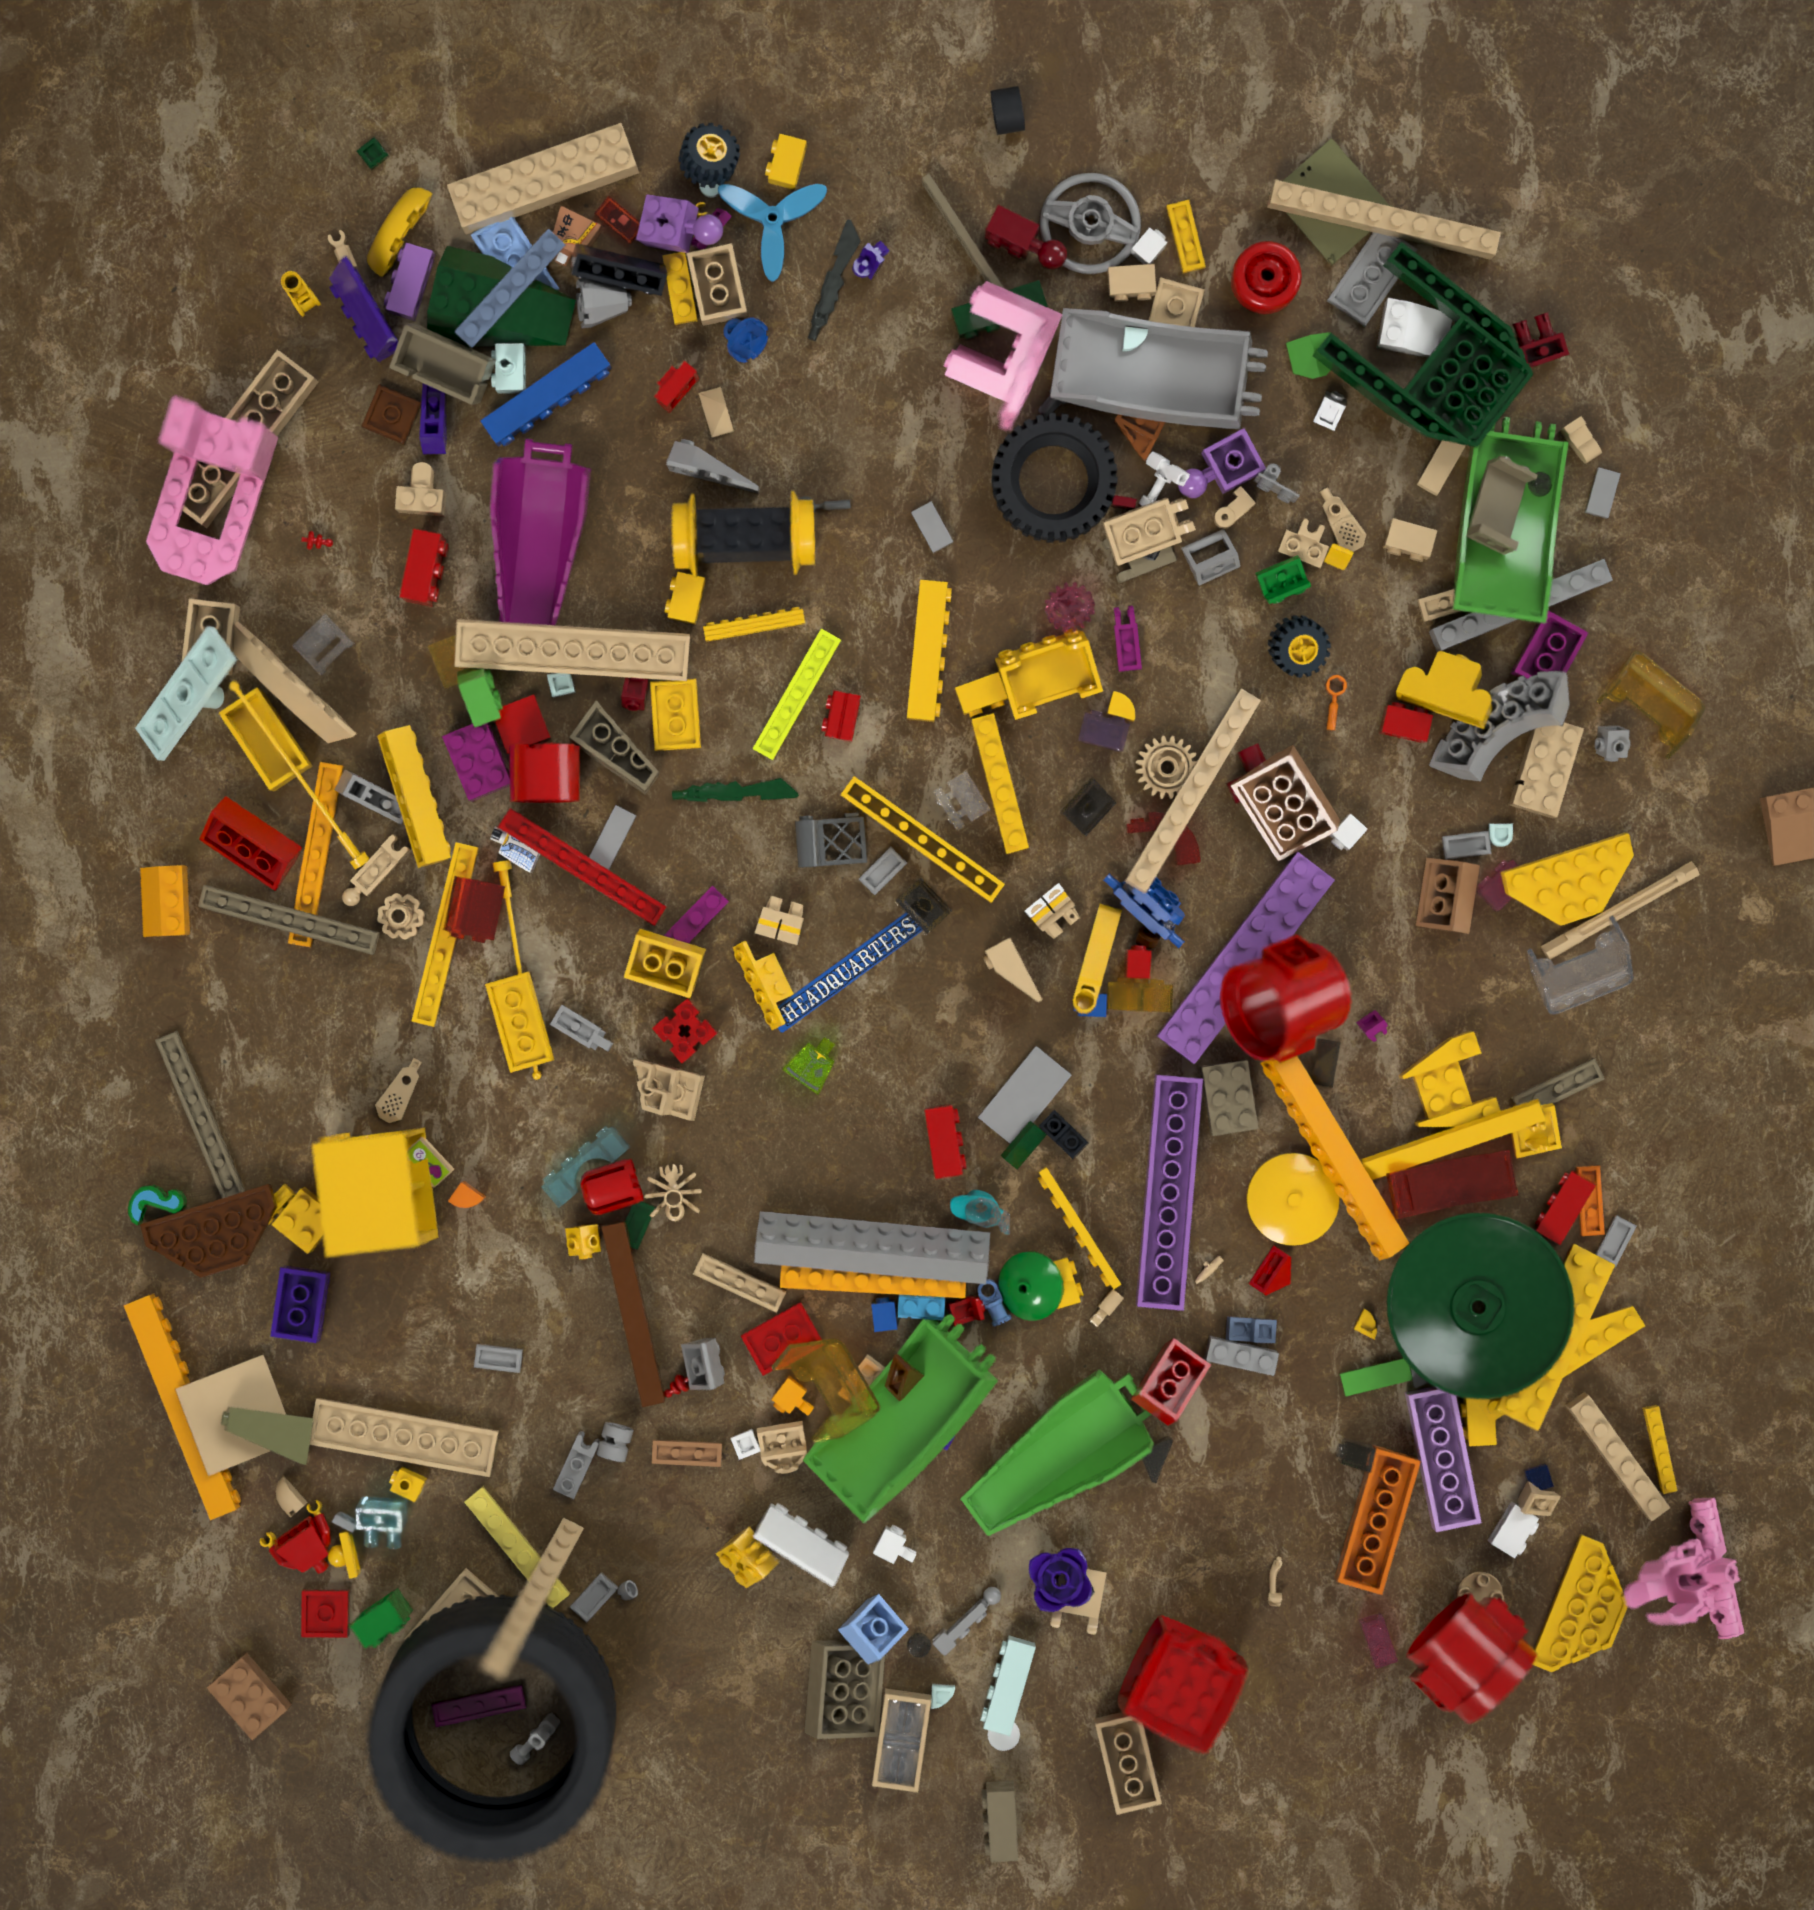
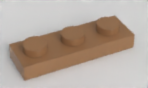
[652,1439,722,1467]

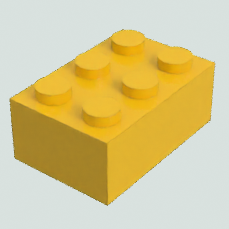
[624,929,706,998]

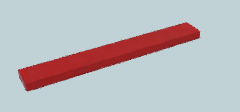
[498,808,666,926]

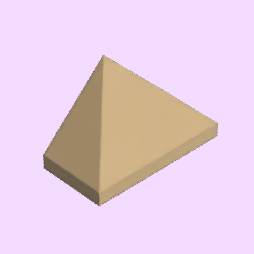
[699,387,734,438]

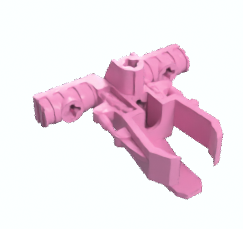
[1624,1497,1744,1639]

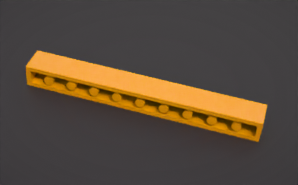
[1261,1056,1410,1261]
[124,1293,241,1520]

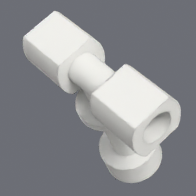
[1139,452,1190,506]
[510,1713,561,1765]

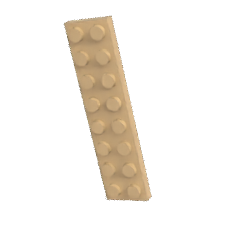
[309,1398,499,1477]

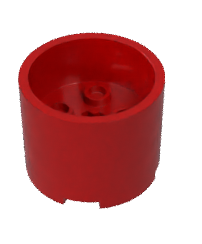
[509,744,580,803]

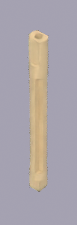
[1541,861,1699,960]

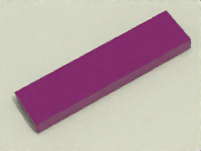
[431,1684,527,1727]

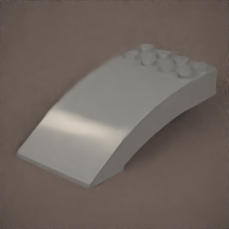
[1050,308,1268,429]

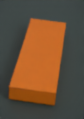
[1576,1165,1605,1236]

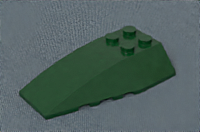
[427,246,576,347]

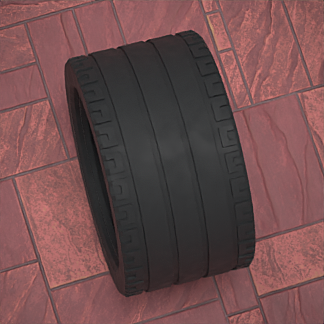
[367,1595,616,1863]

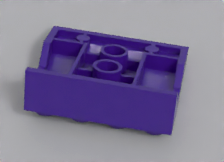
[329,256,398,362]

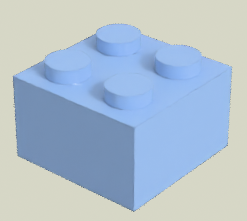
[838,1594,909,1664]

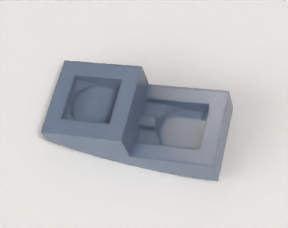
[1226,1316,1277,1343]

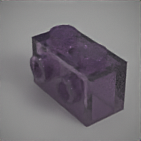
[1077,710,1130,752]

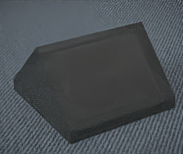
[1059,778,1116,837]
[895,878,952,935]

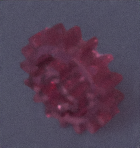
[1045,582,1095,632]

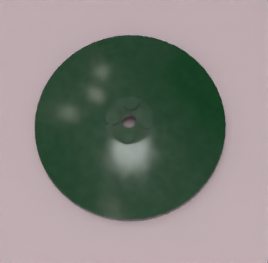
[1386,1213,1575,1400]

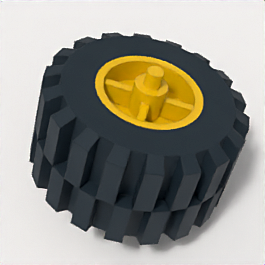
[678,123,740,188]
[1268,615,1331,678]

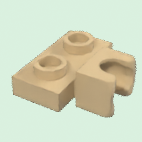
[1278,518,1329,568]

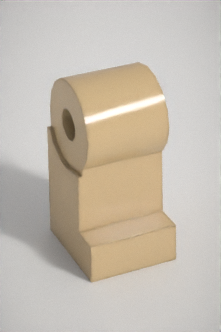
[1560,416,1602,464]
[1214,486,1256,529]

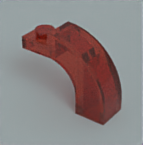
[1125,812,1201,866]

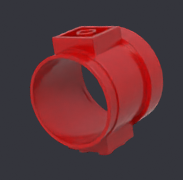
[1220,934,1351,1063]
[1406,1592,1537,1724]

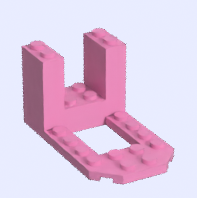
[944,281,1063,430]
[146,397,278,585]

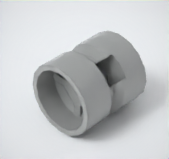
[596,1422,634,1462]

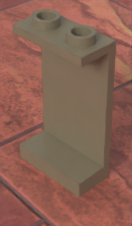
[1466,456,1538,555]

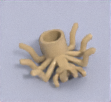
[645,1164,702,1221]

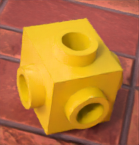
[565,1224,601,1259]

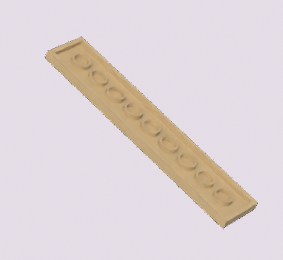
[455,619,690,681]

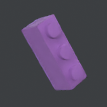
[384,243,436,321]

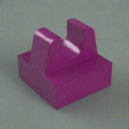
[1356,1010,1388,1042]

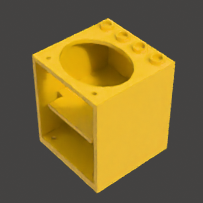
[312,1128,439,1257]

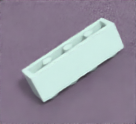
[980,1635,1036,1736]

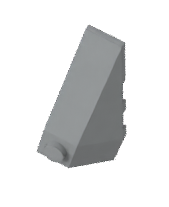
[666,439,760,494]

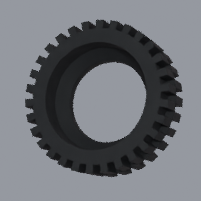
[991,413,1118,543]

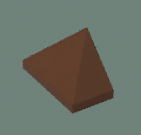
[885,1354,924,1401]

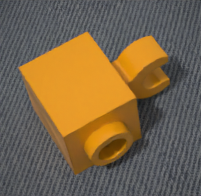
[771,1376,814,1416]

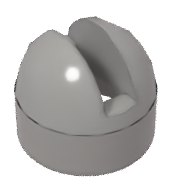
[617,1580,638,1601]

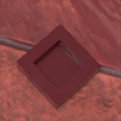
[1111,495,1137,510]

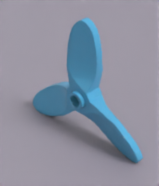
[718,184,827,282]

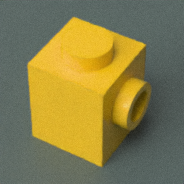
[389,1467,427,1502]

